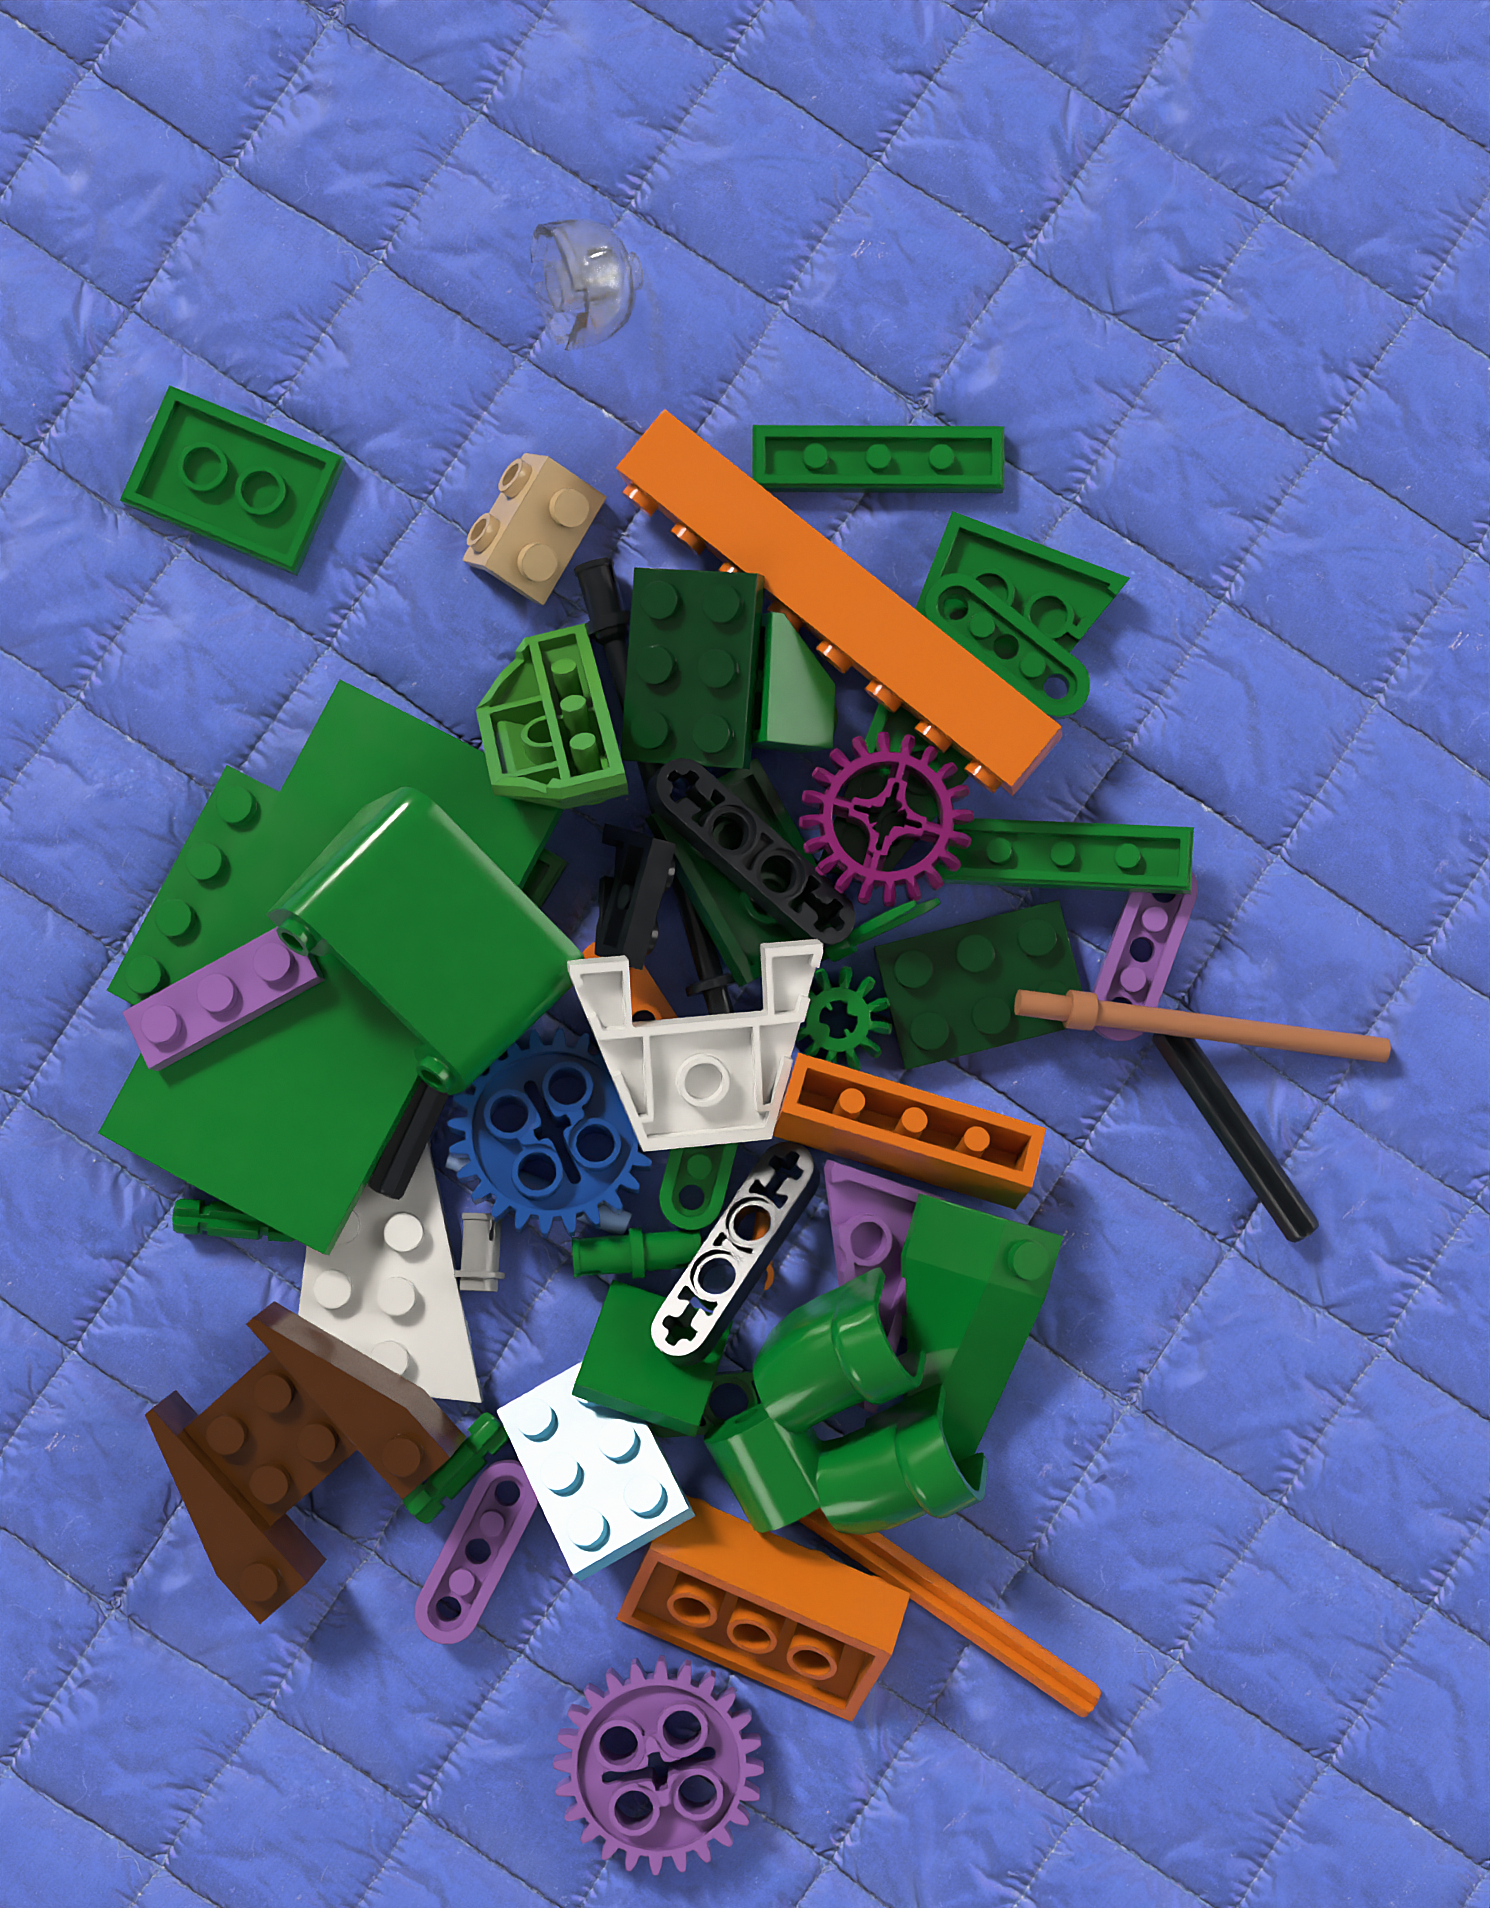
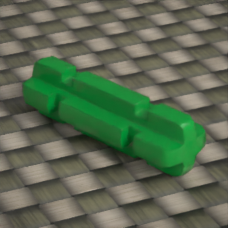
[172,1198,295,1242]
[403,1412,510,1524]

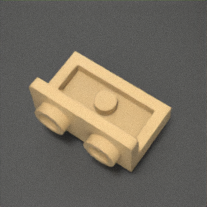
[463,453,607,605]

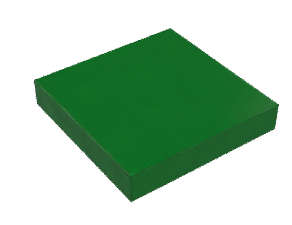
[571,1279,733,1438]

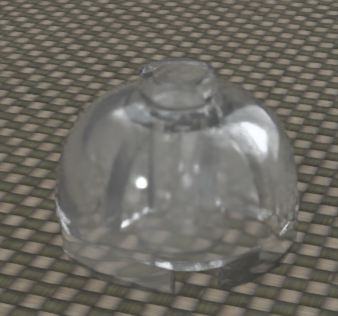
[530,219,643,351]

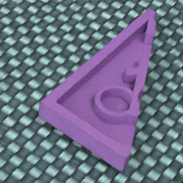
[824,1159,946,1413]

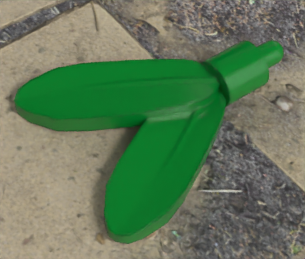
[821,898,941,962]

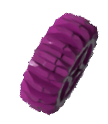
[799,732,974,907]

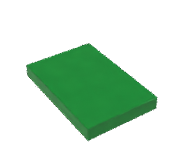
[120,385,346,576]

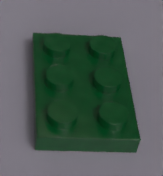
[621,567,765,770]
[645,757,833,987]
[873,900,1083,1070]

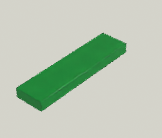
[752,425,1004,493]
[934,817,1194,895]

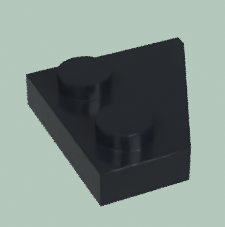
[594,823,676,970]

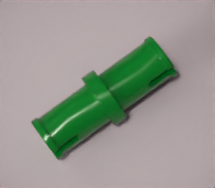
[571,1227,701,1279]

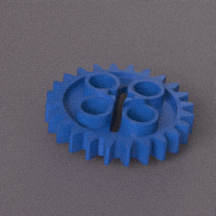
[448,1028,652,1238]

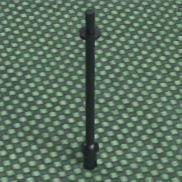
[574,558,737,1015]

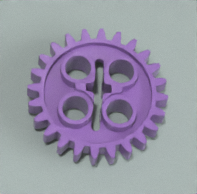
[553,1655,764,1875]

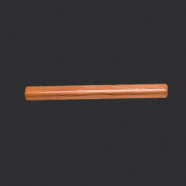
[798,1508,1102,1717]

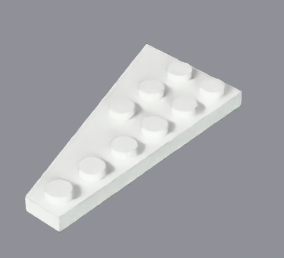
[298,1139,484,1403]

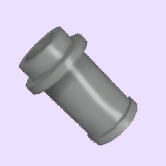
[454,1213,505,1292]

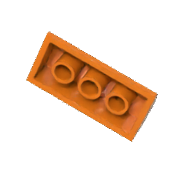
[616,1495,911,1722]

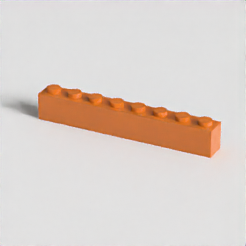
[616,409,1062,796]

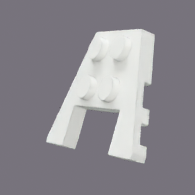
[567,939,823,1152]

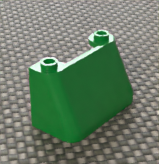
[266,787,585,1095]

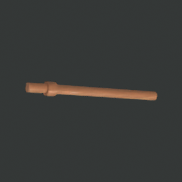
[1014,989,1391,1063]

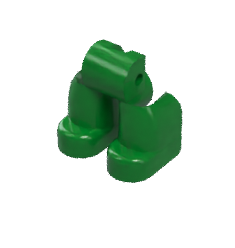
[704,1267,989,1535]

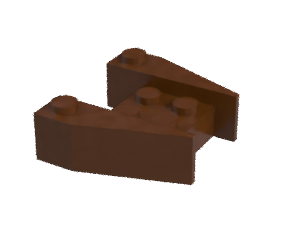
[145,1301,466,1624]

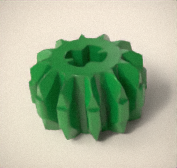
[795,966,892,1071]

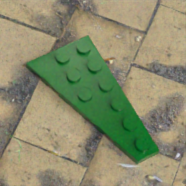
[817,511,1130,890]

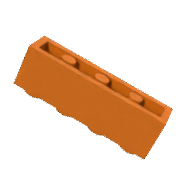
[772,1052,1047,1210]

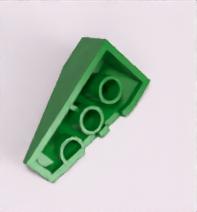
[901,1193,1063,1463]

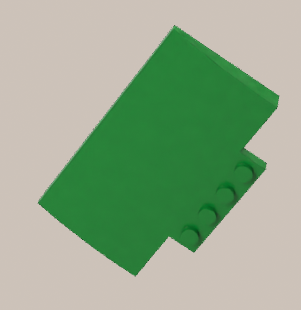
[98,679,564,1255]

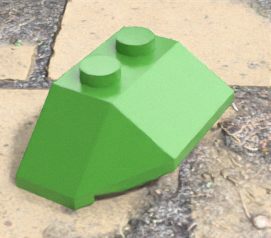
[476,623,629,809]

